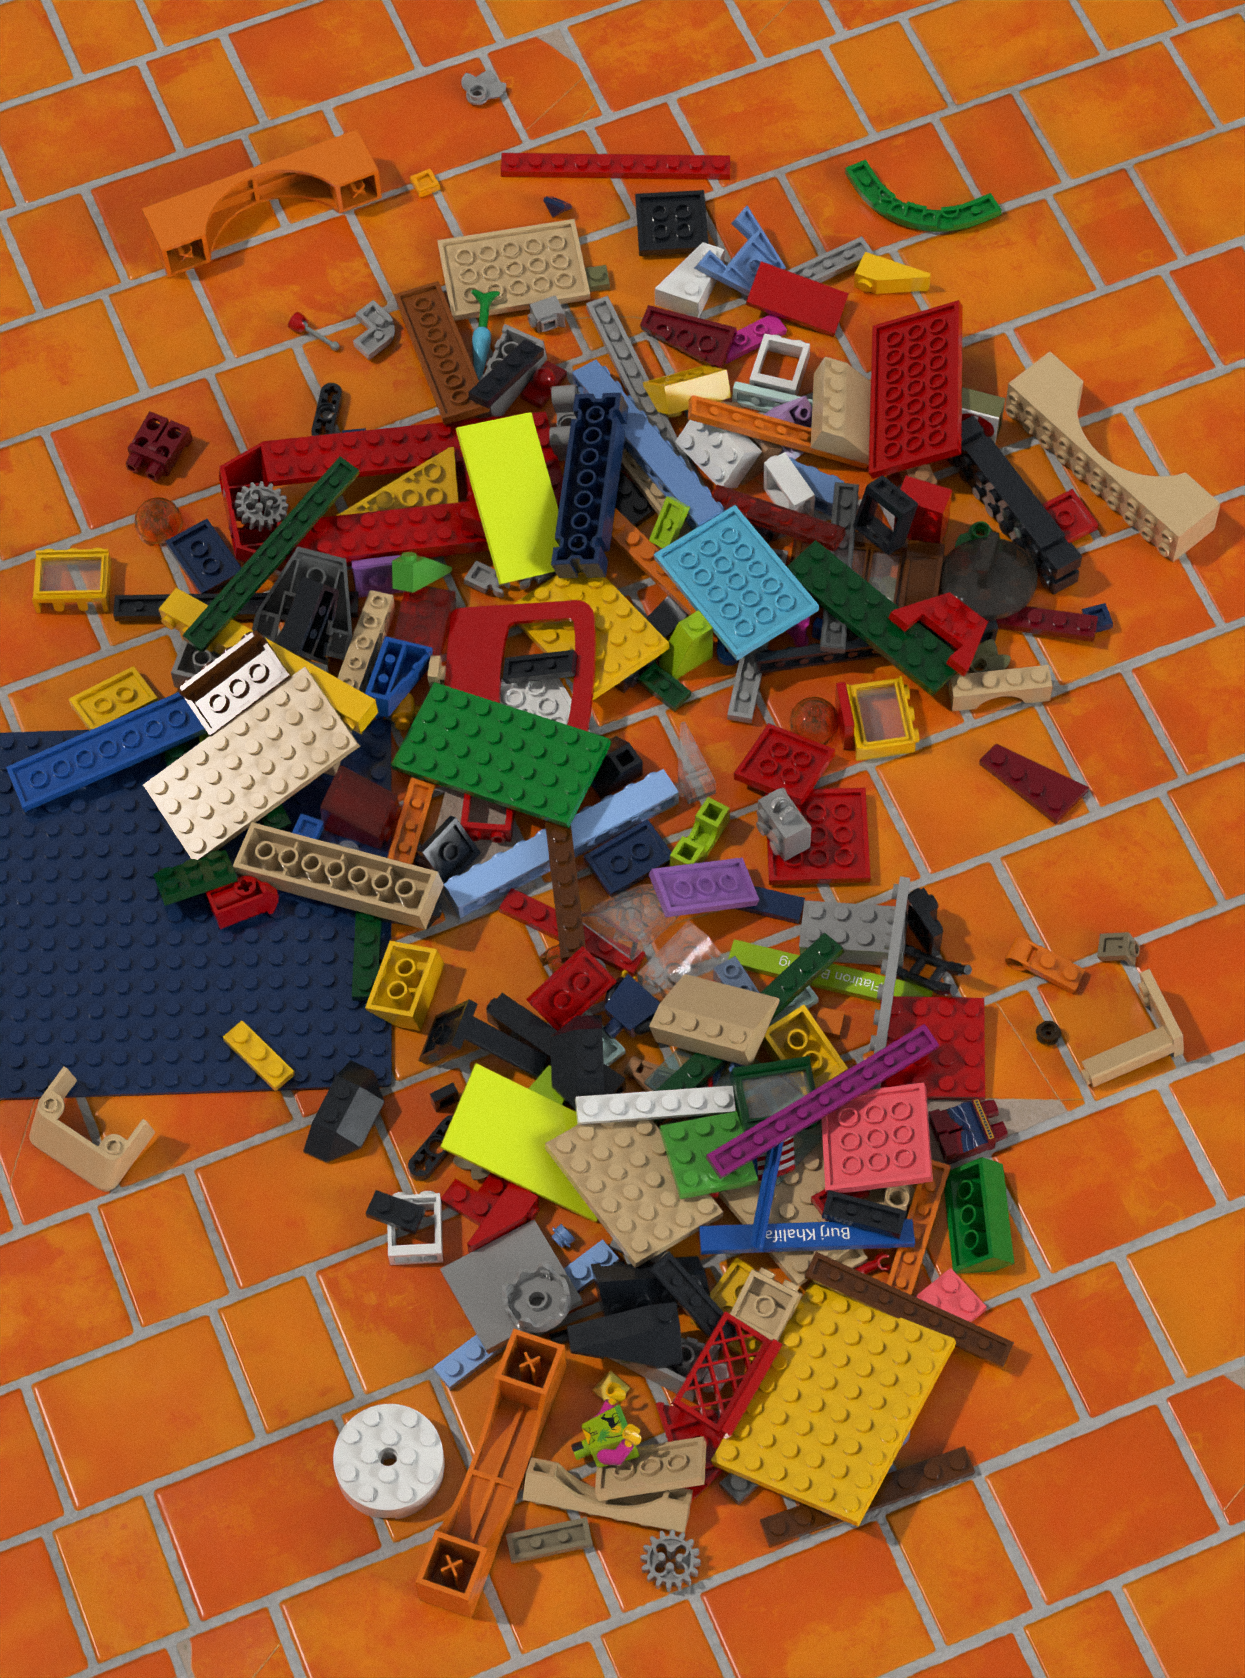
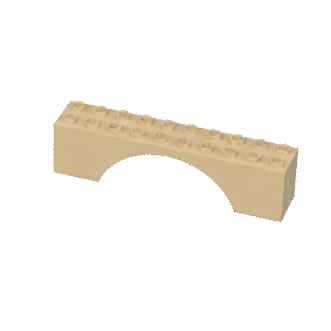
[1005,352,1220,562]

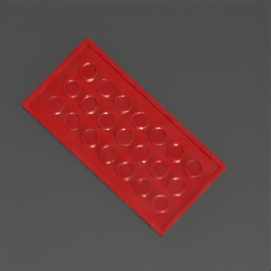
[869,300,963,479]

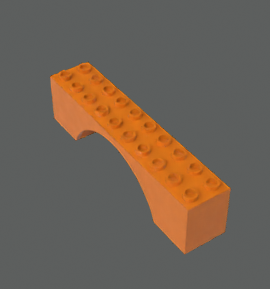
[142,129,382,277]
[415,1328,567,1618]

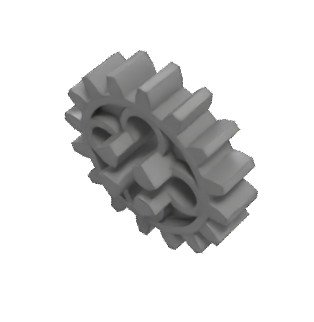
[234,481,288,532]
[640,1530,701,1592]

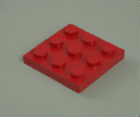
[734,723,835,806]

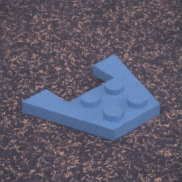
[694,205,786,296]

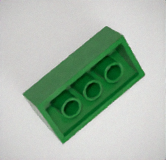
[944,1157,1014,1274]

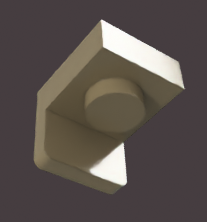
[1097,932,1140,966]

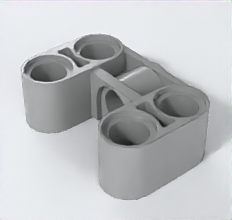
[549,384,580,461]

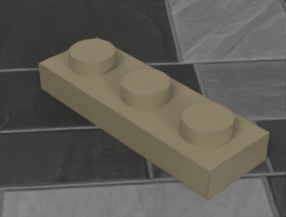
[506,1517,593,1564]

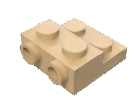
[730,1267,803,1341]

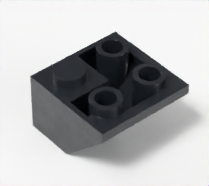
[591,736,643,799]

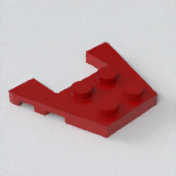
[888,592,988,677]

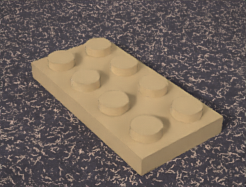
[595,1436,706,1501]

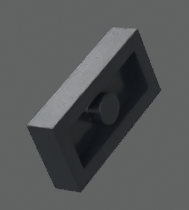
[365,1190,426,1235]

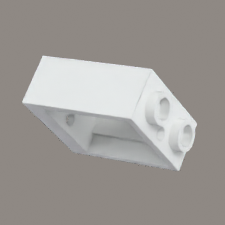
[749,333,810,396]
[763,452,815,531]
[387,1191,443,1265]

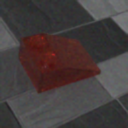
[394,586,456,657]

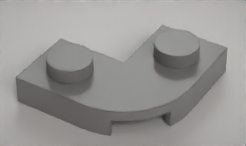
[353,300,395,360]

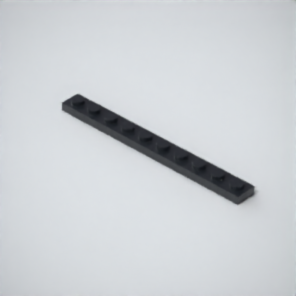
[114,591,359,621]
[753,620,998,674]

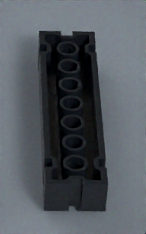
[947,416,1082,595]

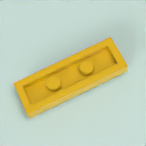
[223,1021,295,1092]

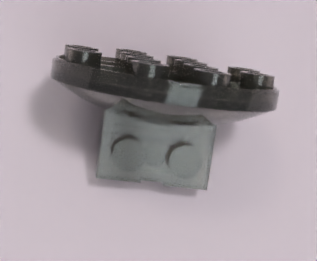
[939,531,1038,621]

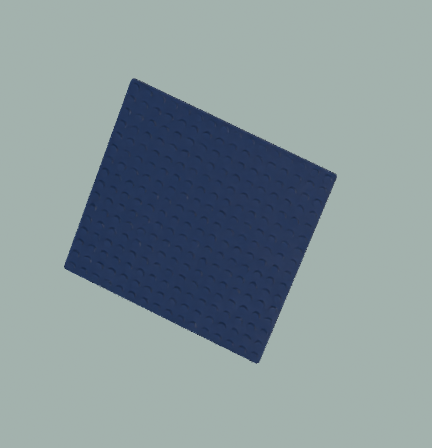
[0,720,392,1100]

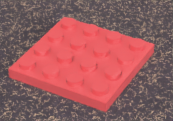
[821,1082,933,1195]

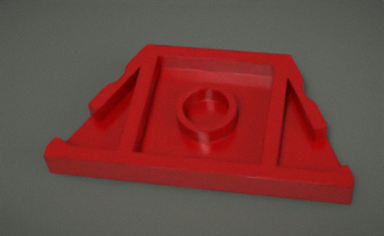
[656,1402,725,1502]

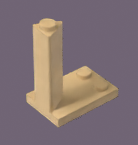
[1081,969,1184,1087]

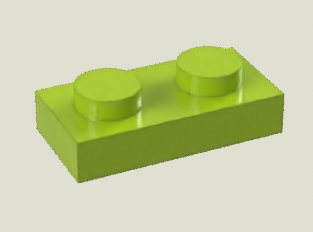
[649,496,690,548]

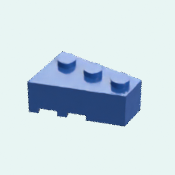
[365,636,433,717]

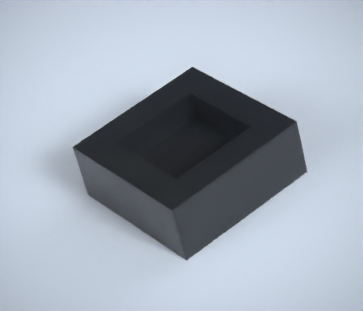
[430,1082,459,1112]

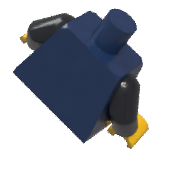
[602,970,660,1039]

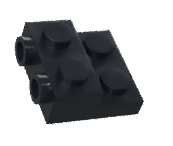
[906,888,943,957]

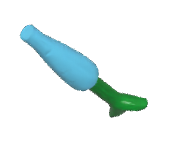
[471,289,500,380]

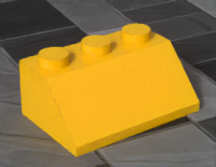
[643,365,731,417]
[365,941,445,1031]

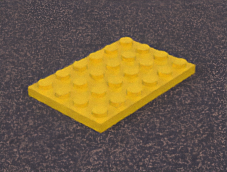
[513,573,670,700]

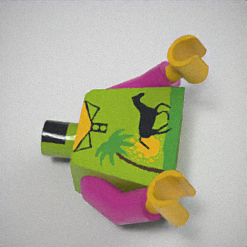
[571,1382,641,1467]

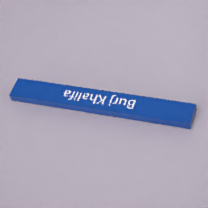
[699,1219,915,1255]

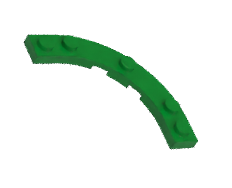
[845,159,1002,232]

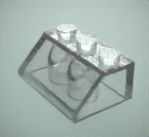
[637,920,726,1003]

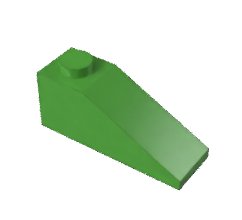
[392,552,452,593]

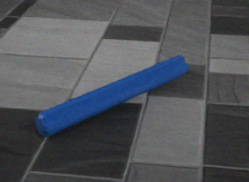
[749,1141,784,1252]

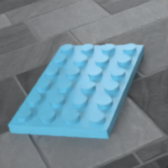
[654,505,819,660]

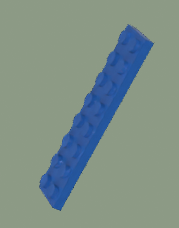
[6,692,208,812]

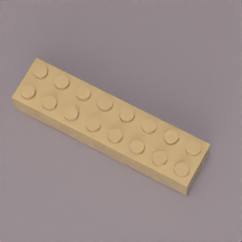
[233,822,444,930]

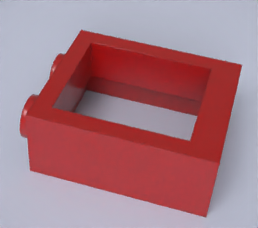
[461,793,515,843]

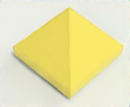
[592,1371,630,1403]

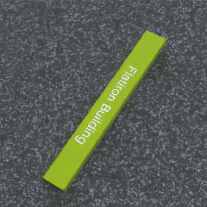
[728,939,933,1003]

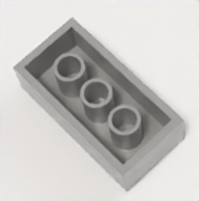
[799,900,908,967]

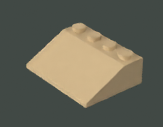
[811,357,871,465]
[649,974,780,1066]

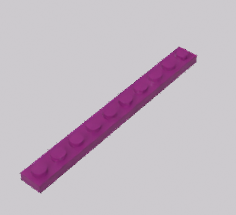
[706,1024,939,1180]

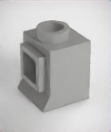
[527,295,565,333]

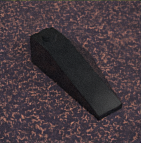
[567,1302,683,1369]

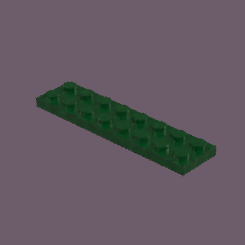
[787,540,957,696]

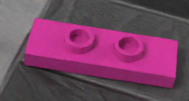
[725,314,787,364]

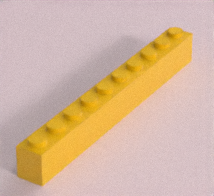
[159,588,378,734]

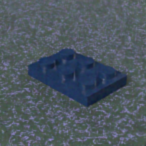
[165,519,241,594]
[584,819,672,898]

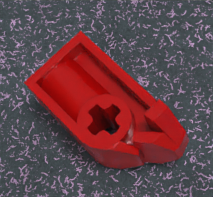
[206,875,279,929]

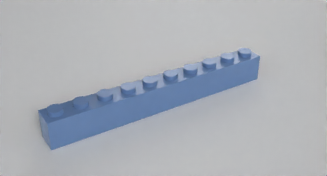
[572,360,725,530]

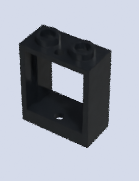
[853,475,919,555]

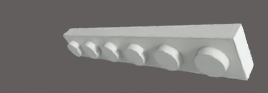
[575,1086,735,1125]

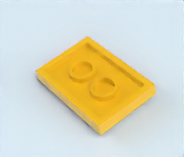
[69,666,158,731]

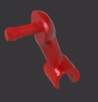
[855,1252,891,1274]

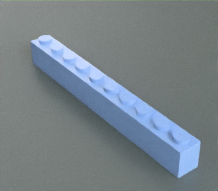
[444,769,679,918]

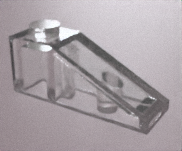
[675,722,716,804]

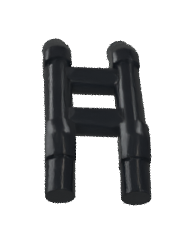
[880,944,972,995]

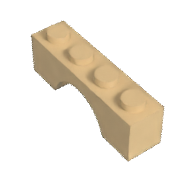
[948,665,1053,711]

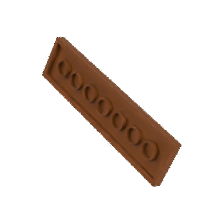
[394,281,490,425]

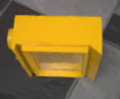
[32,548,112,613]
[846,676,920,761]

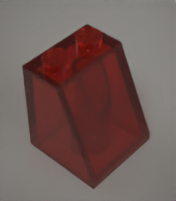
[320,765,402,849]

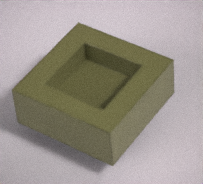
[585,265,610,292]

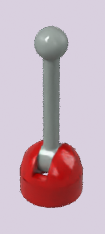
[288,311,340,351]

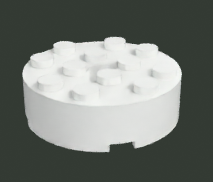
[333,1404,445,1519]

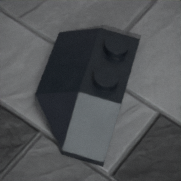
[550,1015,605,1111]
[303,1060,385,1163]

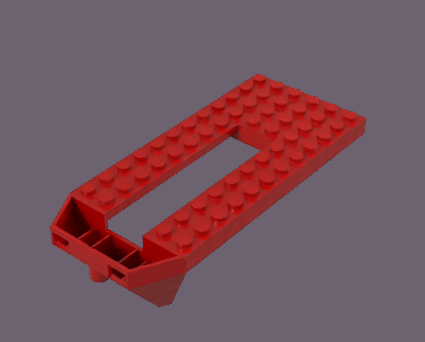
[219,411,563,582]

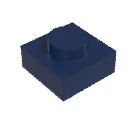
[1082,603,1113,632]

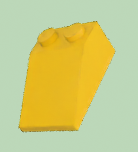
[761,1005,848,1096]

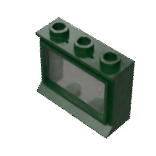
[730,1056,822,1133]

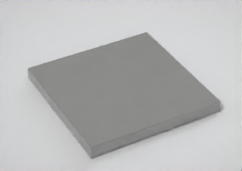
[440,1220,583,1354]

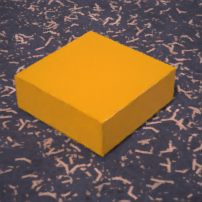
[410,169,440,198]

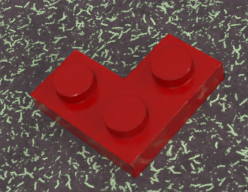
[441,1173,510,1226]

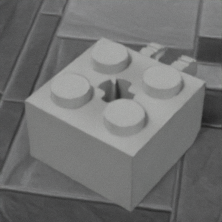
[756,788,811,862]

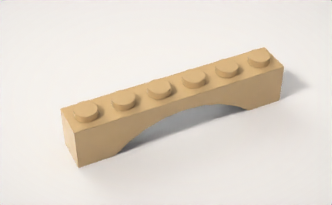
[523,1457,693,1533]

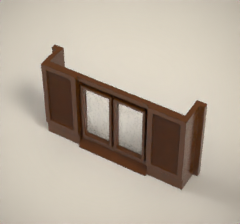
[790,526,948,608]

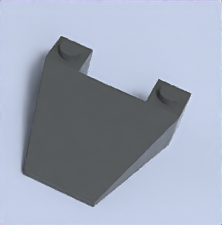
[252,547,353,660]

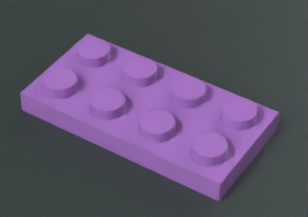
[649,858,759,917]

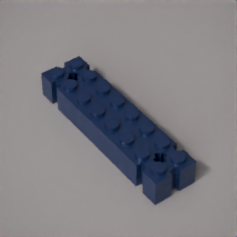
[551,392,629,578]

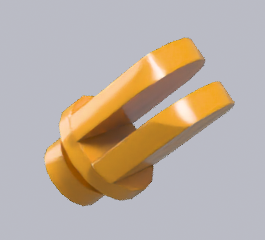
[391,693,415,730]

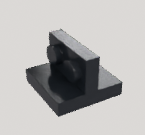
[413,816,481,884]

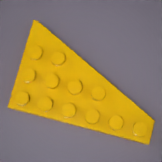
[336,447,458,516]

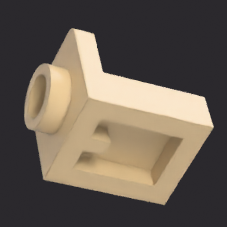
[427,655,446,689]

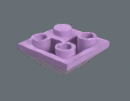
[764,396,812,459]

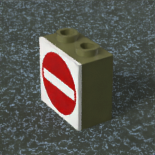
[962,387,1005,444]

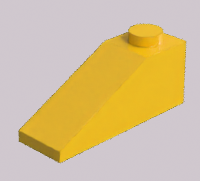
[854,252,931,294]

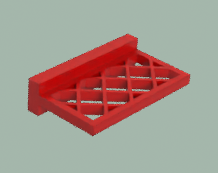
[671,1311,783,1440]

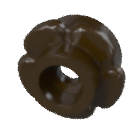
[1036,1021,1061,1045]

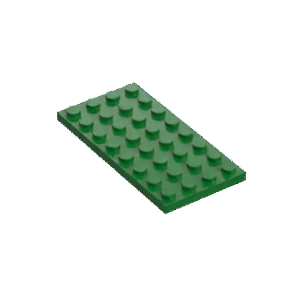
[391,682,611,828]

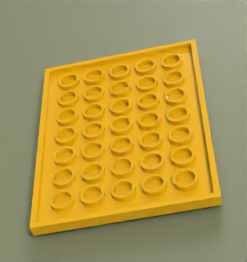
[711,1283,956,1527]

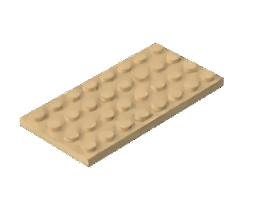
[143,667,360,860]

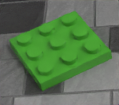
[660,1111,758,1199]

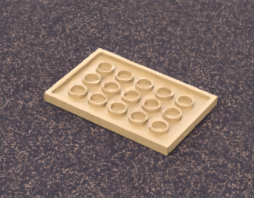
[437,219,591,321]
[545,1120,723,1268]

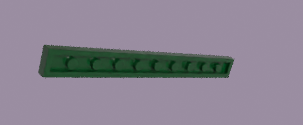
[182,456,359,653]
[652,933,844,1127]

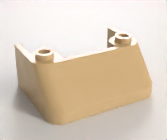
[29,1067,155,1192]

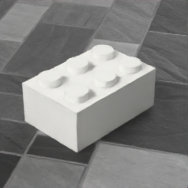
[675,420,762,489]

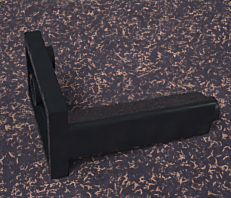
[418,999,548,1078]

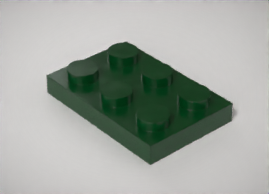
[153,849,238,906]

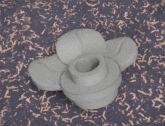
[461,70,506,105]

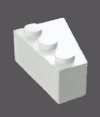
[655,242,725,318]

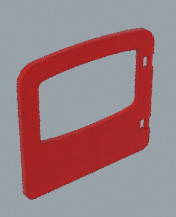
[444,600,596,731]

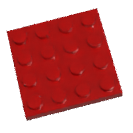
[765,788,871,885]
[880,996,985,1100]

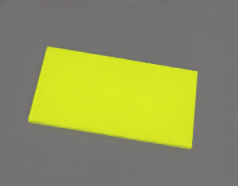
[455,412,559,585]
[440,1063,598,1223]

